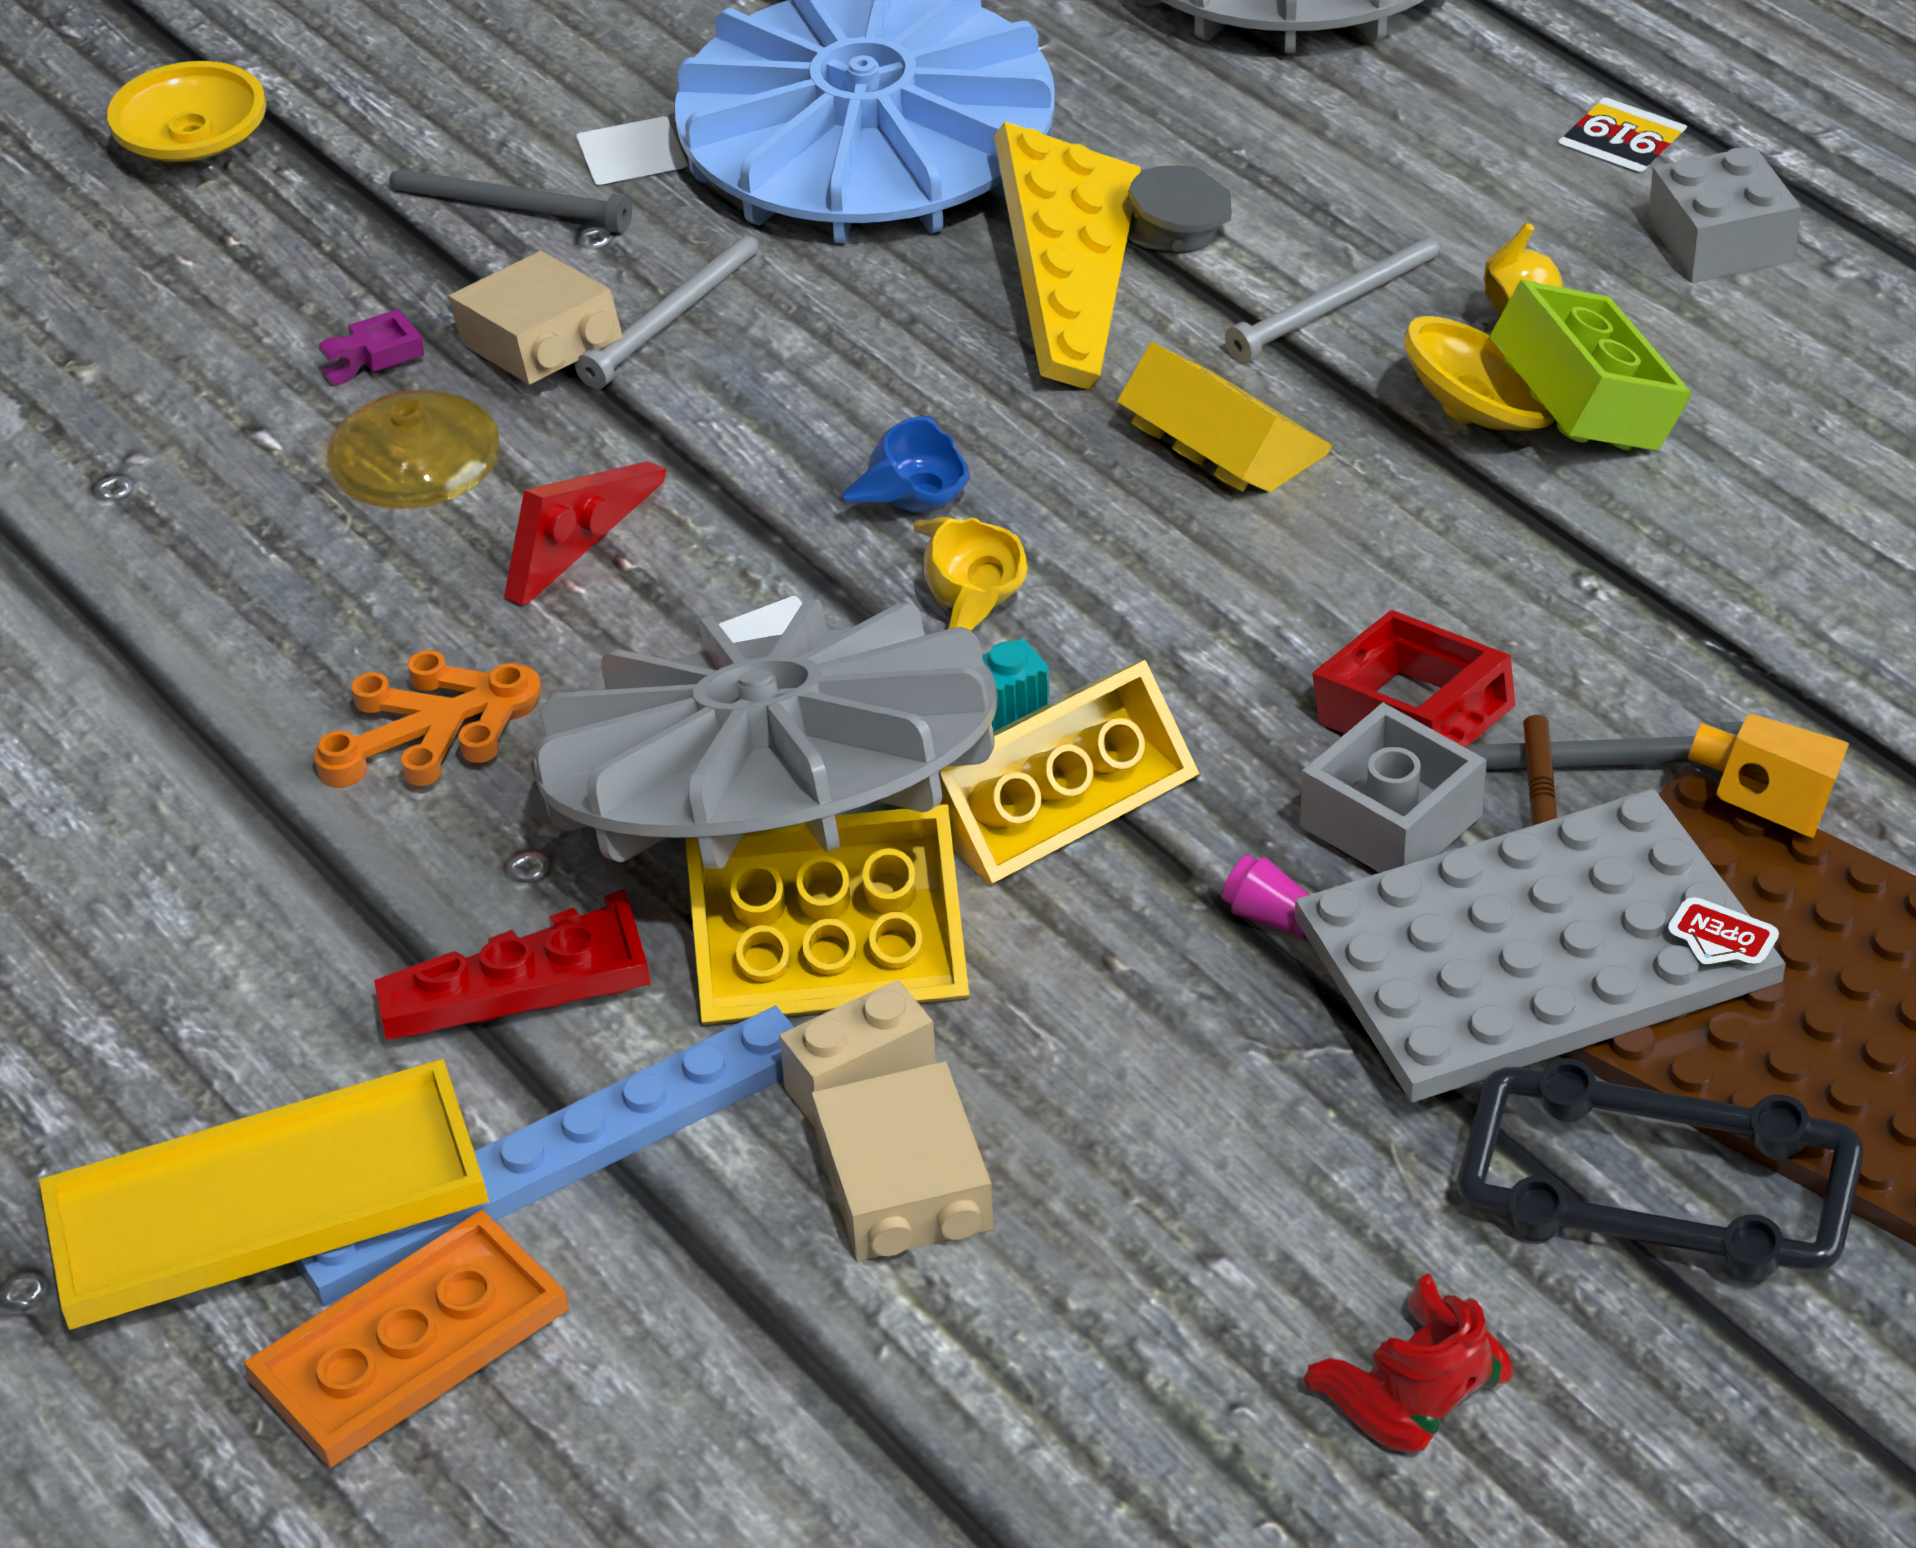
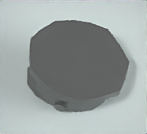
[1127,165,1232,252]

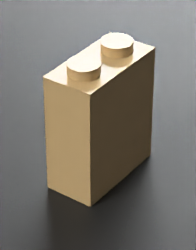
[448,251,623,385]
[811,1061,994,1262]

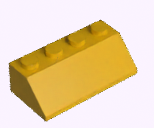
[938,660,1200,885]

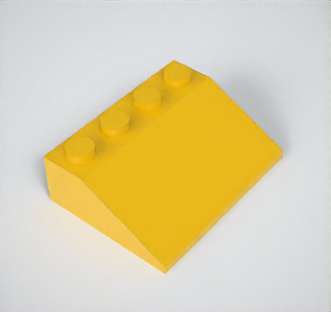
[685,804,969,1026]

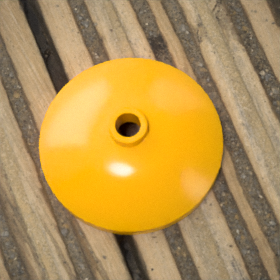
[107,61,266,162]
[1403,316,1556,431]

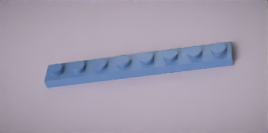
[294,1005,794,1306]

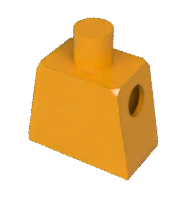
[1688,714,1849,838]

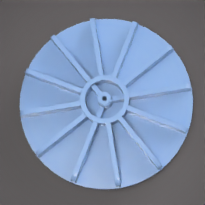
[675,0,1055,243]

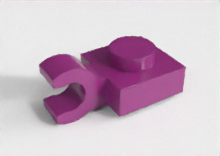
[318,309,424,385]

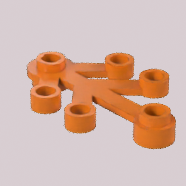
[314,650,541,788]

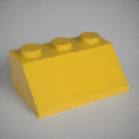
[1117,341,1333,492]

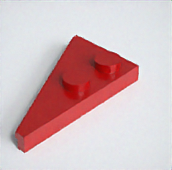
[504,461,667,606]

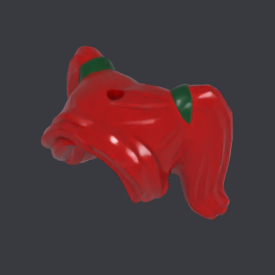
[1304,1273,1514,1454]

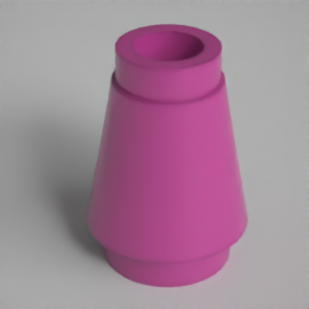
[1221,854,1310,940]

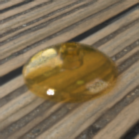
[327,389,500,509]

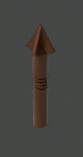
[1523,715,1557,826]

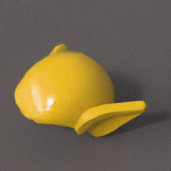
[1483,222,1563,314]
[913,517,1028,631]

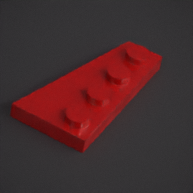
[374,889,651,1040]

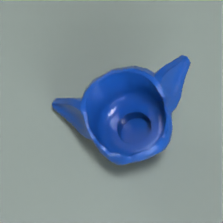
[841,415,970,513]

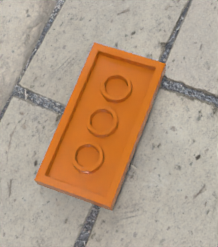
[244,1209,569,1468]

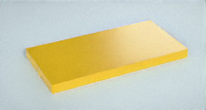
[39,1058,489,1330]

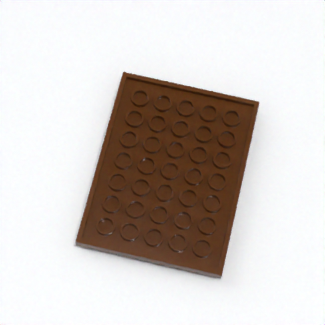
[1557,765,1916,1247]

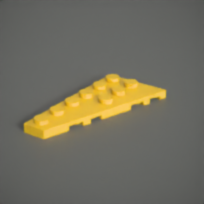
[994,121,1141,390]

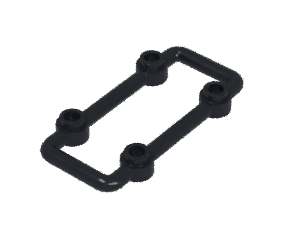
[1457,1058,1863,1281]

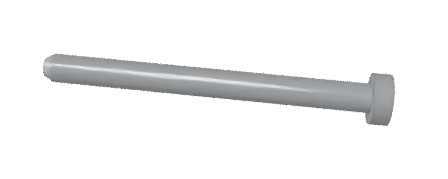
[575,235,759,390]
[1225,238,1440,364]

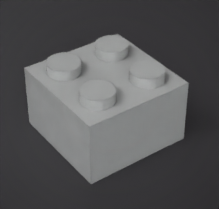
[1647,146,1801,283]
[1300,703,1487,873]

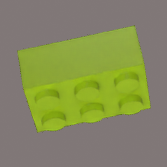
[1489,280,1693,451]

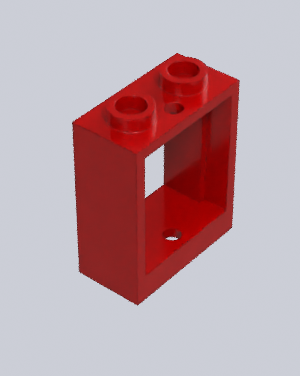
[1312,609,1516,748]

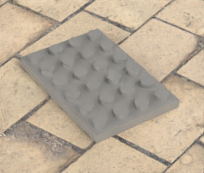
[1295,788,1786,1103]

